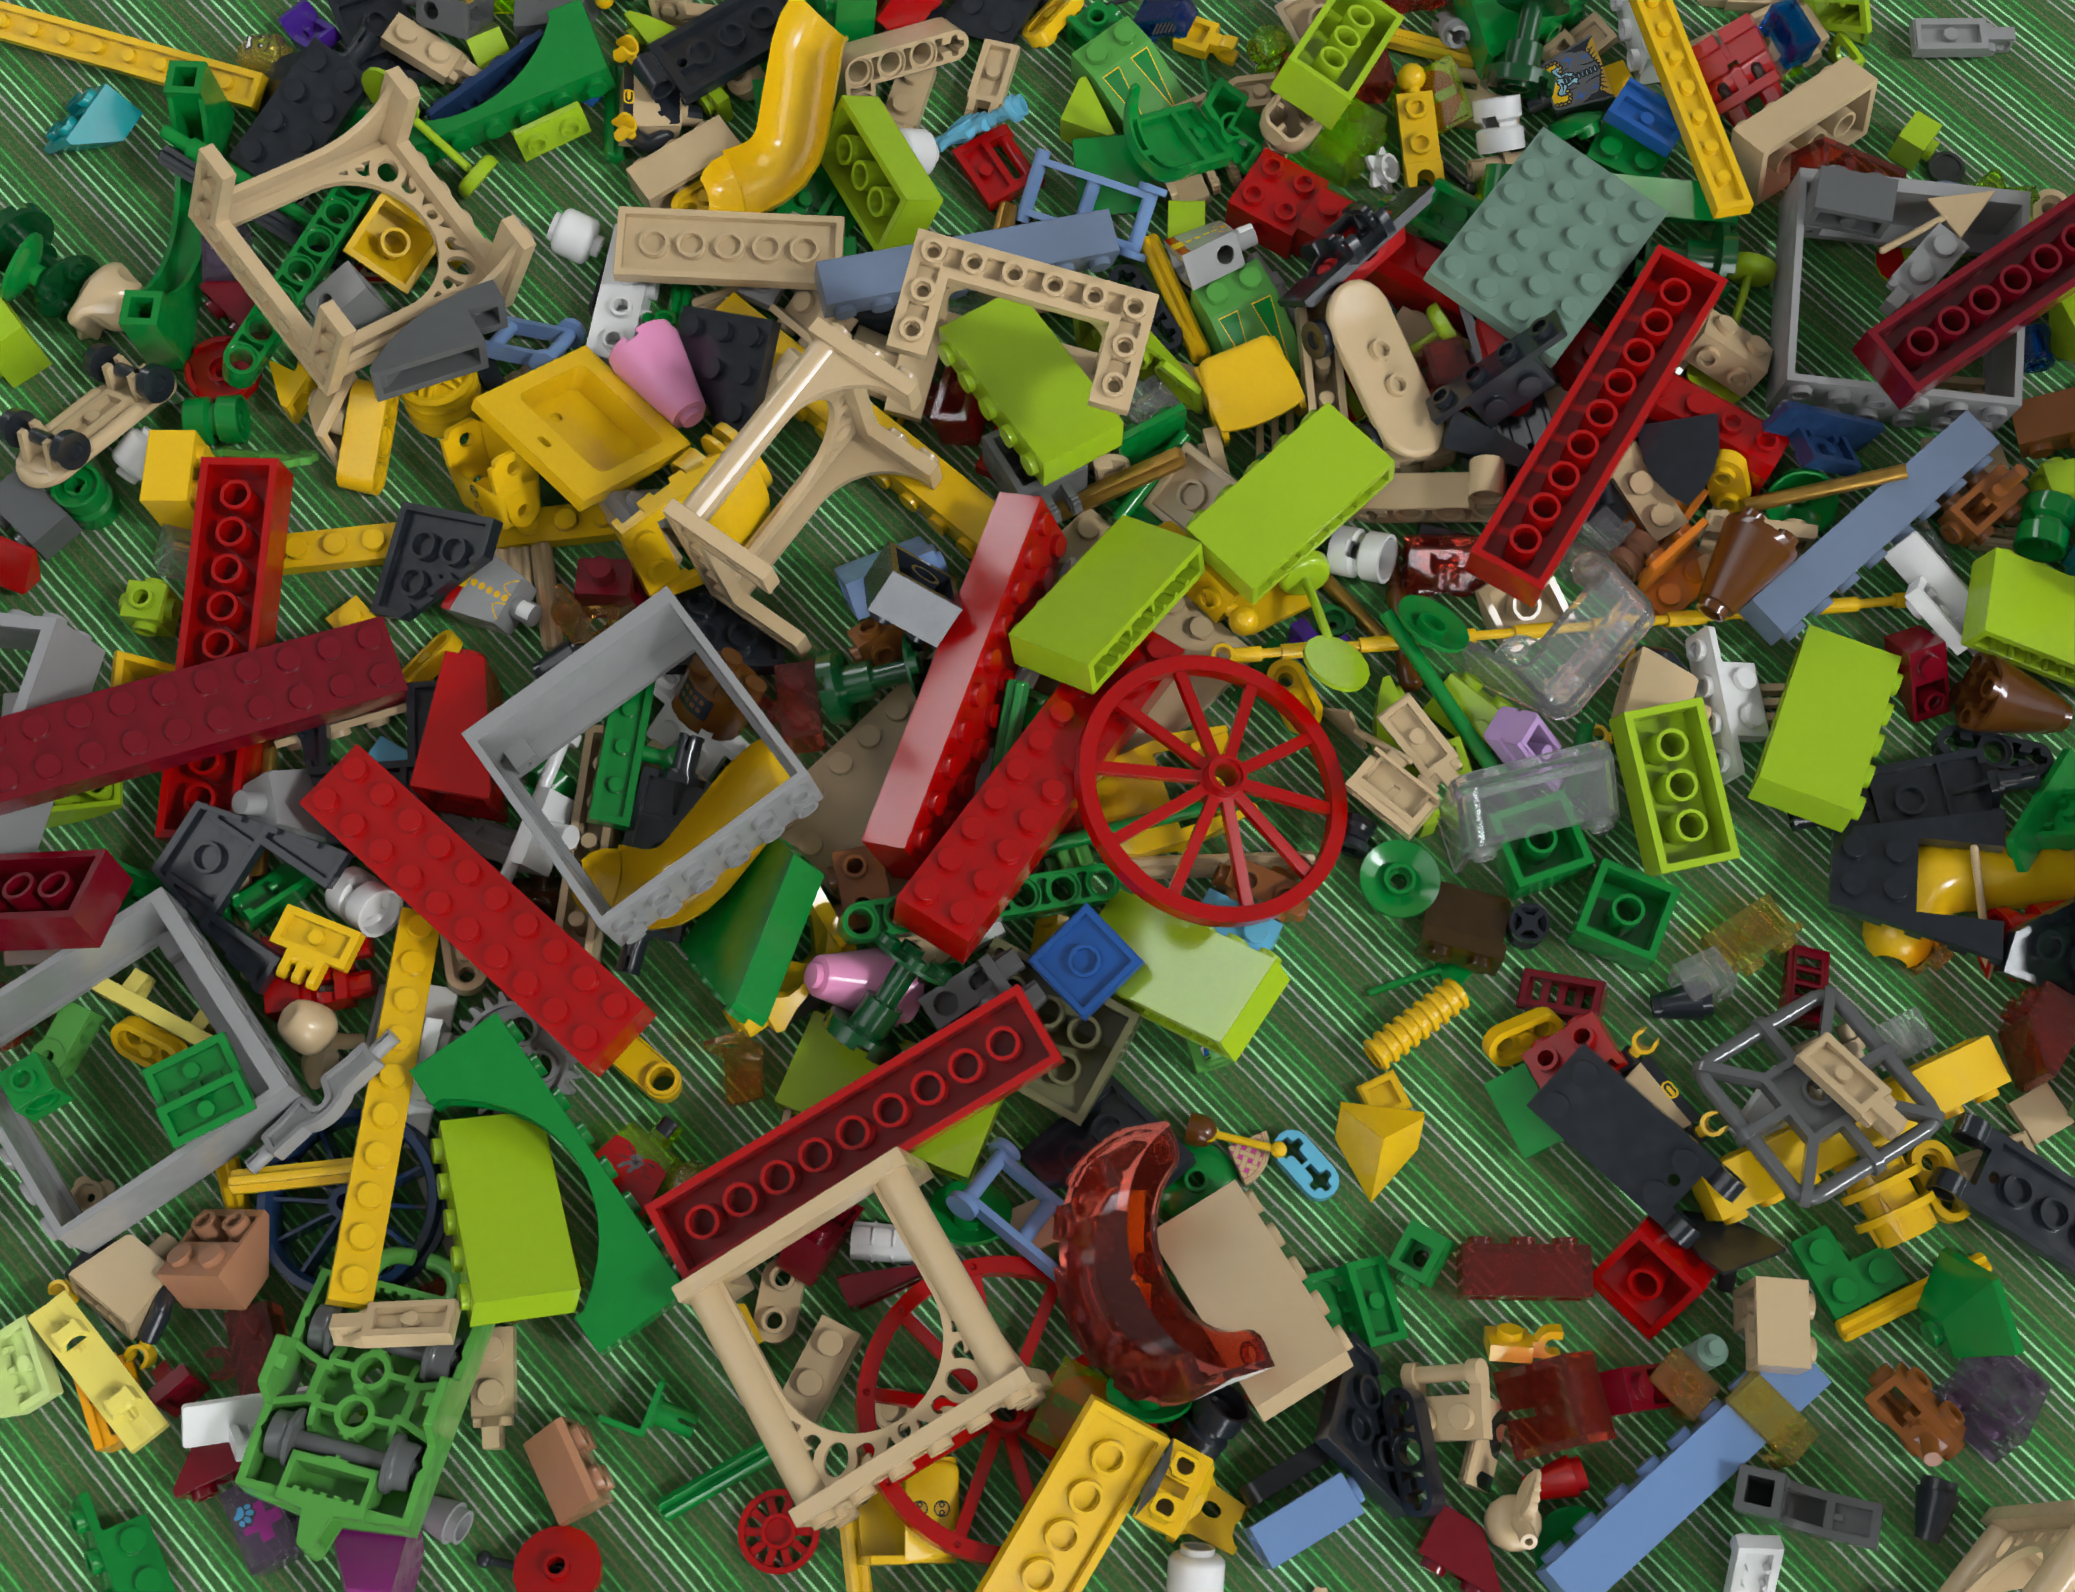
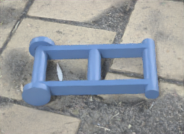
[1016,148,1168,263]
[485,316,587,371]
[946,1137,1114,1301]

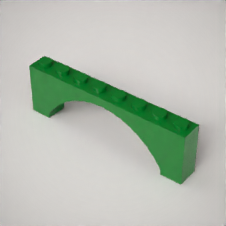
[338,0,617,195]
[118,60,235,370]
[409,1012,683,1357]

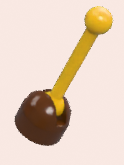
[1185,1112,1287,1158]

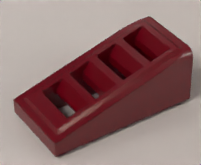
[1778,943,1830,1032]
[1516,967,1608,1022]
[836,1264,923,1313]

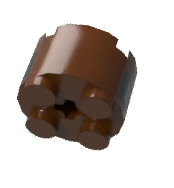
[671,647,767,741]

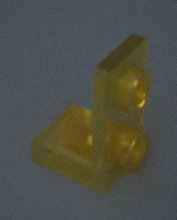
[1725,1370,1821,1470]

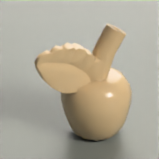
[277,999,365,1090]
[1484,1469,1542,1552]

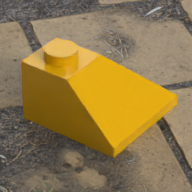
[342,192,437,295]

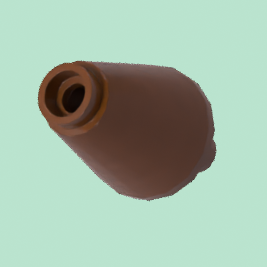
[1696,507,1799,622]
[1949,652,2073,734]

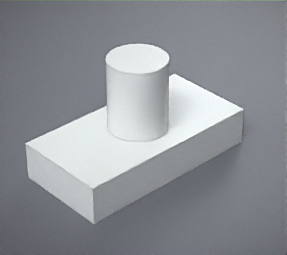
[510,786,580,877]
[1723,1533,1784,1592]

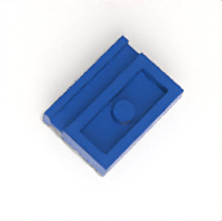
[1602,77,1681,158]

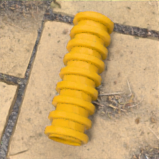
[1363,978,1470,1071]

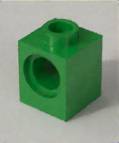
[0,1051,74,1123]

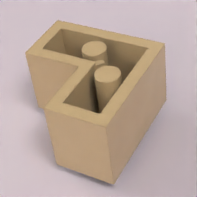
[1733,1276,1817,1375]

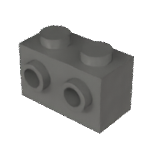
[1804,165,1899,239]
[0,469,83,561]

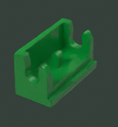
[229,862,319,934]
[1484,1063,1565,1159]

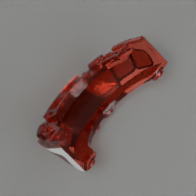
[1052,1120,1275,1407]

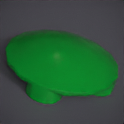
[1546,111,1604,140]

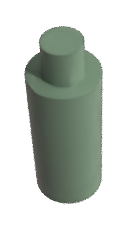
[1676,1334,1728,1377]

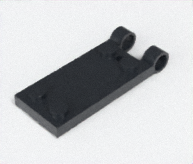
[1526,1042,1747,1250]
[1925,1113,2075,1279]

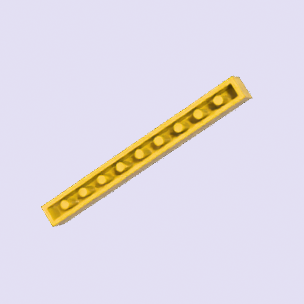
[715,292,995,559]

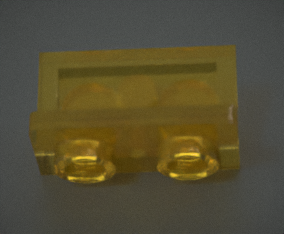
[1700,893,1805,980]

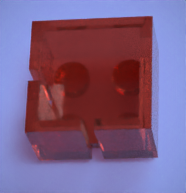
[1493,1350,1617,1461]

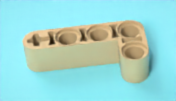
[834,17,969,107]
[1355,454,1507,523]

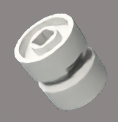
[1472,94,1526,155]
[1327,525,1398,584]
[325,866,403,938]

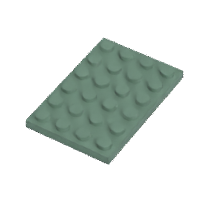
[1423,127,1668,369]

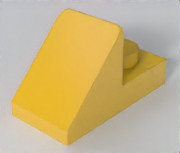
[269,360,318,425]

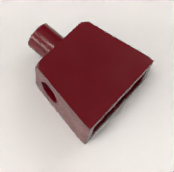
[574,556,650,619]

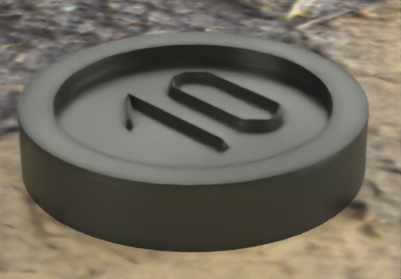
[1926,151,1965,182]

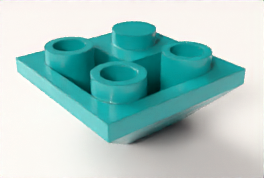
[43,83,143,154]

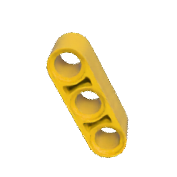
[336,379,400,496]

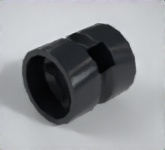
[1170,1381,1251,1461]

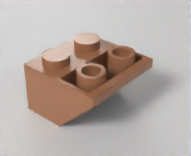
[156,1209,269,1310]
[523,1416,616,1526]

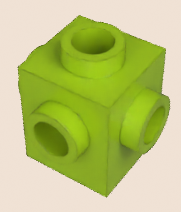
[119,577,183,638]

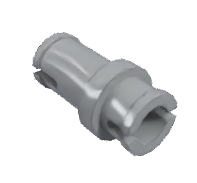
[1431,12,1470,49]

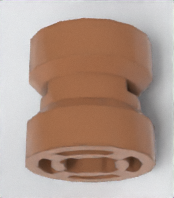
[1606,528,1660,583]

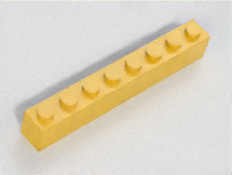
[1691,1035,2012,1225]

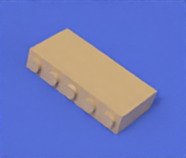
[1149,1179,1354,1422]

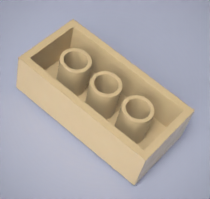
[1730,56,1878,206]

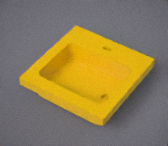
[471,345,692,512]

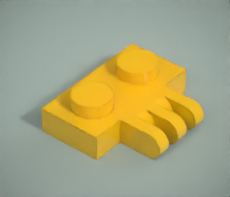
[269,904,366,991]

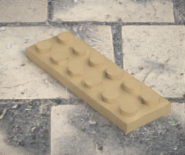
[613,206,845,290]

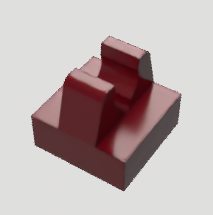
[147,1359,211,1418]

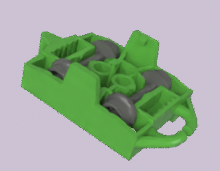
[234,1246,496,1561]

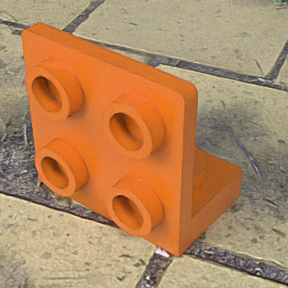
[1632,517,1709,628]

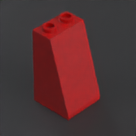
[410,649,508,823]

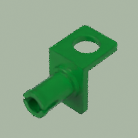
[596,1379,700,1440]

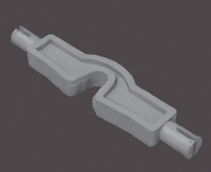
[244,1029,401,1174]

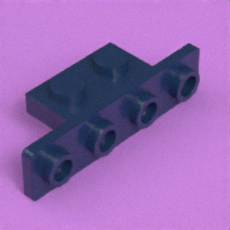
[425,29,544,120]
[1761,401,1885,476]

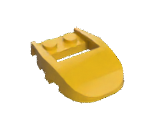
[611,453,770,597]
[1096,725,1259,857]

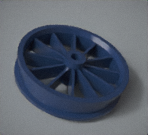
[256,1108,448,1292]

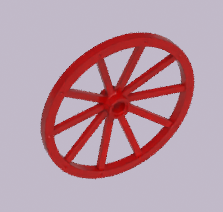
[1074,655,1348,928]
[855,1256,1158,1566]

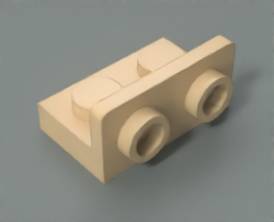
[768,289,859,349]

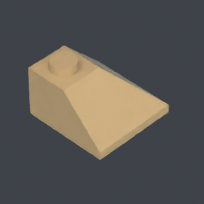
[308,372,358,468]

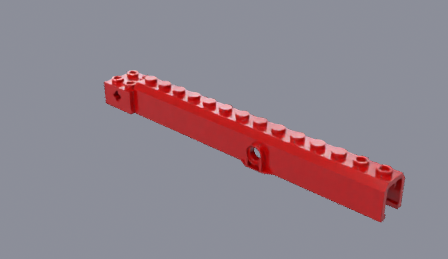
[1225,147,1790,497]

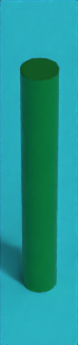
[1110,430,1191,523]

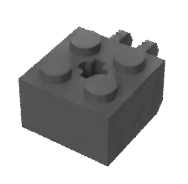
[982,429,1088,523]

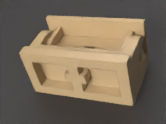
[1345,746,1440,841]

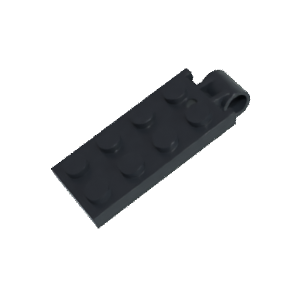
[631,0,788,107]

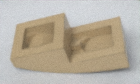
[1541,11,1618,63]

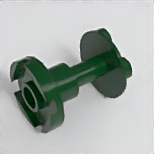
[1480,0,1571,100]
[0,203,100,322]
[1623,222,1739,299]
[815,632,933,727]
[823,930,952,1065]

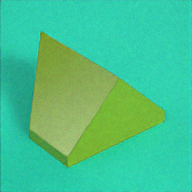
[1804,0,1872,46]

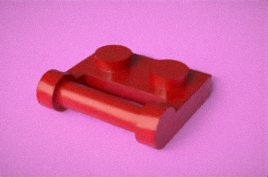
[952,124,1046,212]

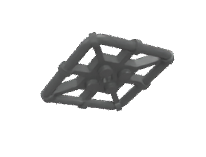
[1691,985,1945,1209]

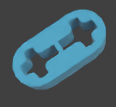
[1272,1129,1339,1202]

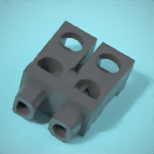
[918,948,1048,1031]

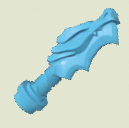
[934,94,1029,153]

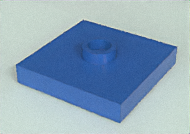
[1026,902,1145,1021]

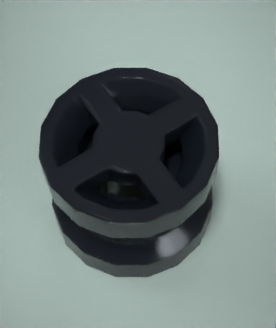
[1340,812,1377,859]
[1505,903,1550,950]

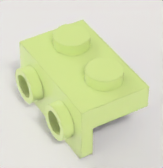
[0,1314,64,1419]

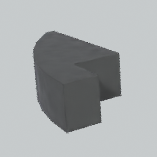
[369,279,508,402]

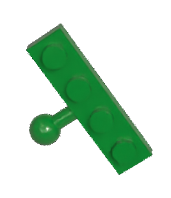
[586,681,677,831]

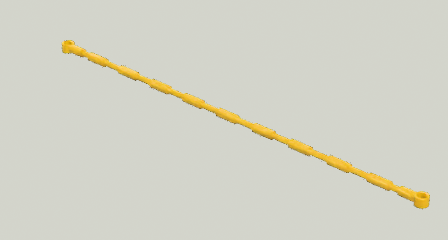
[1210,587,1969,663]

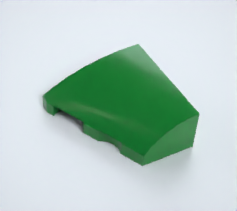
[1200,77,1265,176]

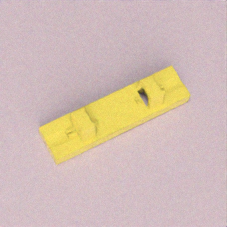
[91,968,216,1046]
[27,1290,171,1454]

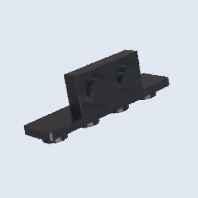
[1426,310,1568,428]

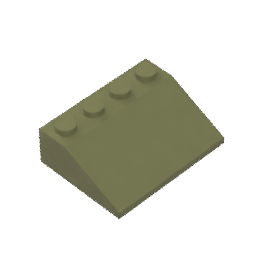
[984,936,1143,1126]

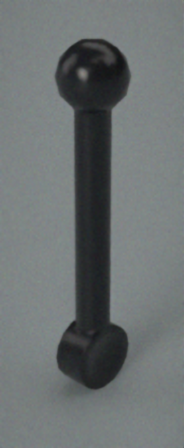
[1442,160,1478,196]
[476,1550,564,1574]

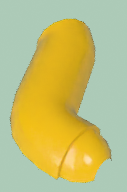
[700,0,849,213]
[571,739,791,930]
[1858,830,2075,968]

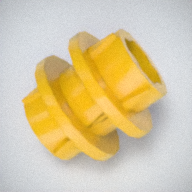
[1840,1155,1938,1250]

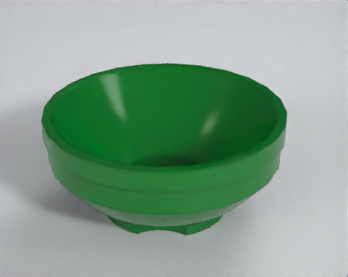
[1765,467,1839,533]

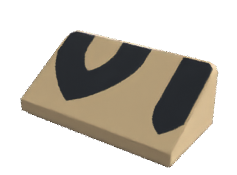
[1457,1398,1509,1493]

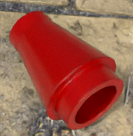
[1521,1454,1590,1500]

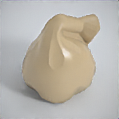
[1259,93,1323,159]
[67,262,144,340]

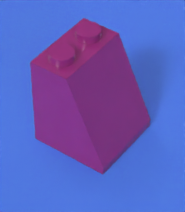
[333,1529,425,1592]

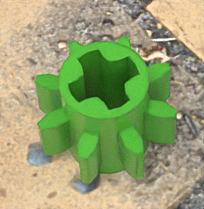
[1042,845,1094,886]

